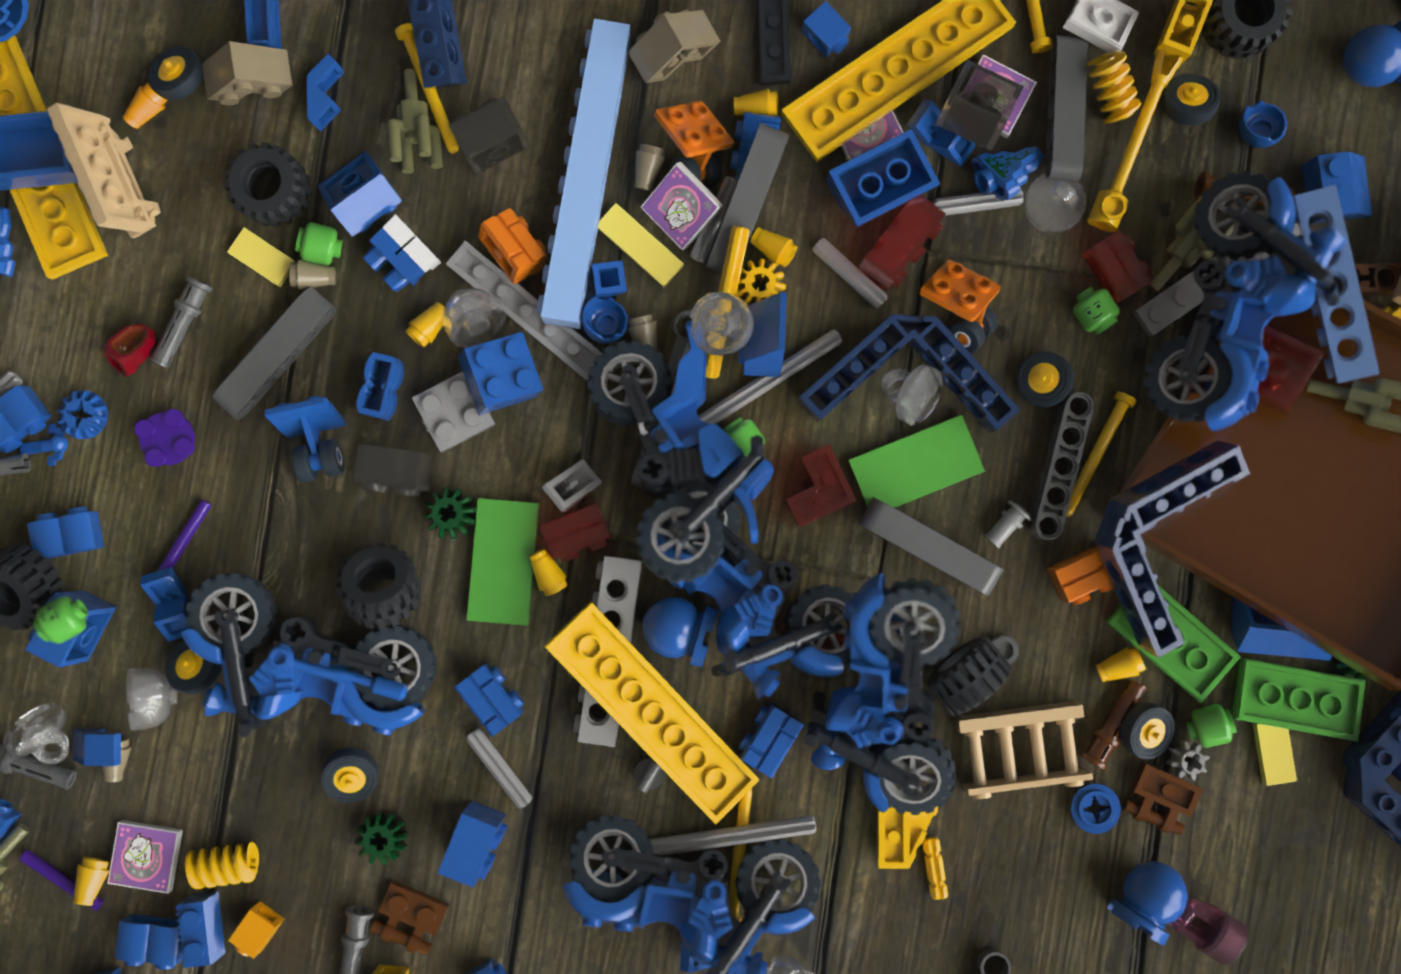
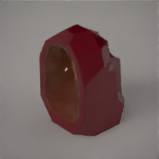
[101,324,156,377]

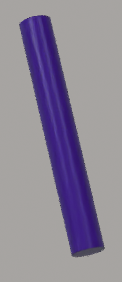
[157,499,212,571]
[19,850,105,911]

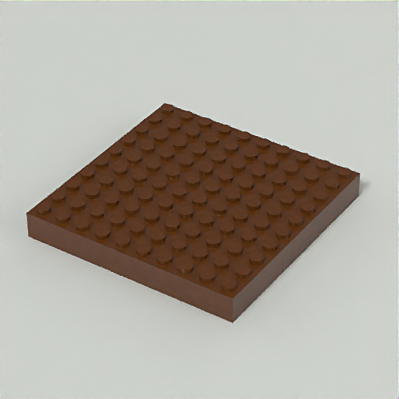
[1119,287,1401,691]

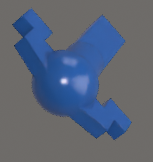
[20,424,68,466]

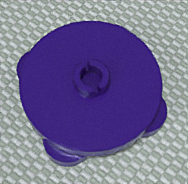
[135,409,195,467]

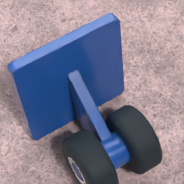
[265,396,346,483]

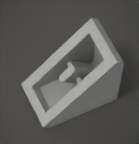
[542,459,602,512]

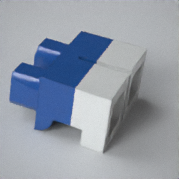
[363,214,441,292]

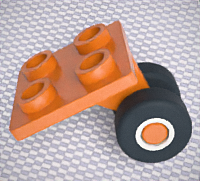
[654,101,734,188]
[919,260,1001,354]

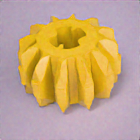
[736,258,786,308]

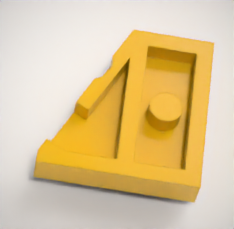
[877,806,938,869]

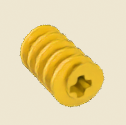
[1086,51,1141,124]
[185,842,259,890]

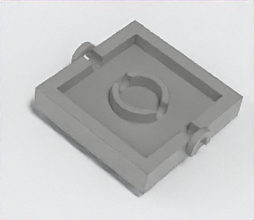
[412,371,496,452]

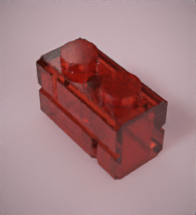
[1082,230,1152,303]
[540,503,612,563]

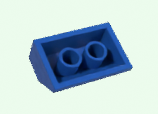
[825,129,940,227]
[1230,597,1332,660]

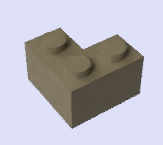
[628,9,721,83]
[202,41,293,105]

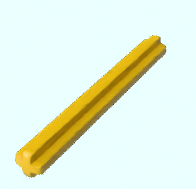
[706,226,749,378]

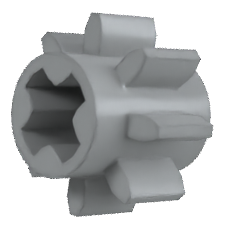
[1166,740,1209,781]

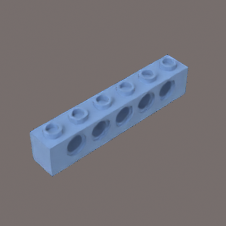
[1293,185,1380,383]

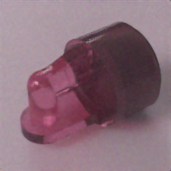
[1169,899,1248,965]

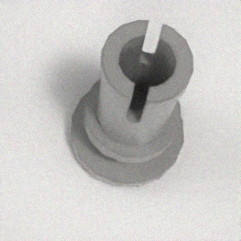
[984,500,1032,548]

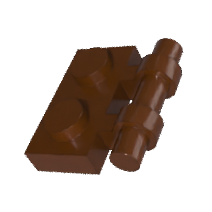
[1122,762,1203,835]
[370,880,449,955]

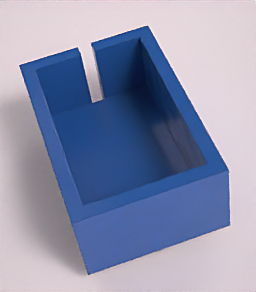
[0,111,77,191]

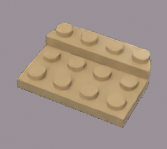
[47,103,161,238]

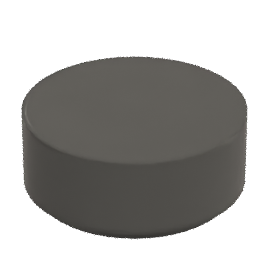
[990,634,1019,664]

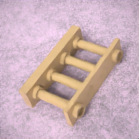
[953,701,1093,799]

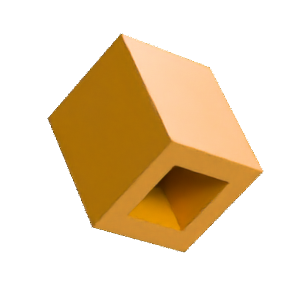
[228,901,285,959]

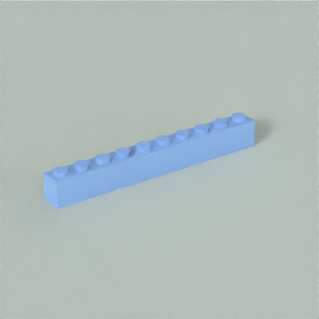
[537,19,632,329]

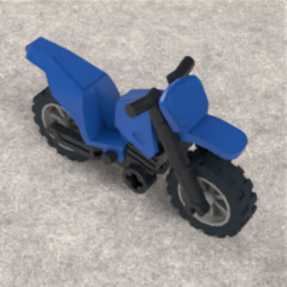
[587,321,774,583]

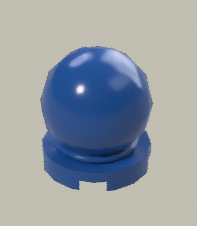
[1343,21,1401,88]
[642,597,718,667]
[1107,861,1188,946]

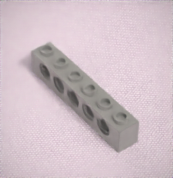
[573,555,643,747]

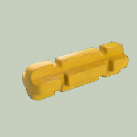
[922,837,948,900]

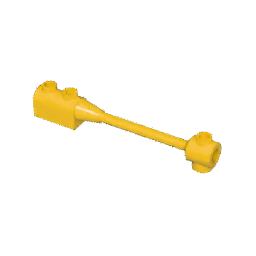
[1087,0,1213,232]

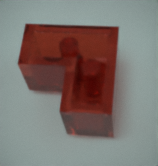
[784,444,857,528]

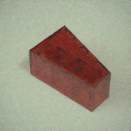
[858,195,946,292]

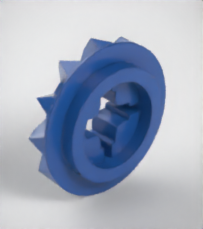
[57,390,108,439]
[1070,783,1121,834]

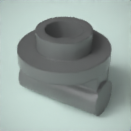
[634,758,665,793]

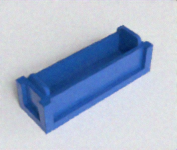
[244,0,282,49]

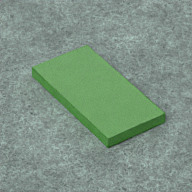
[848,415,985,508]
[467,498,540,626]
[1105,584,1241,703]
[1232,658,1366,742]

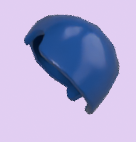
[1238,101,1288,148]
[581,297,629,344]

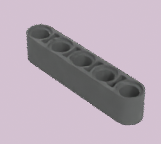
[1045,35,1088,182]
[706,123,790,274]
[212,287,336,420]
[1028,392,1094,540]
[858,497,1004,596]

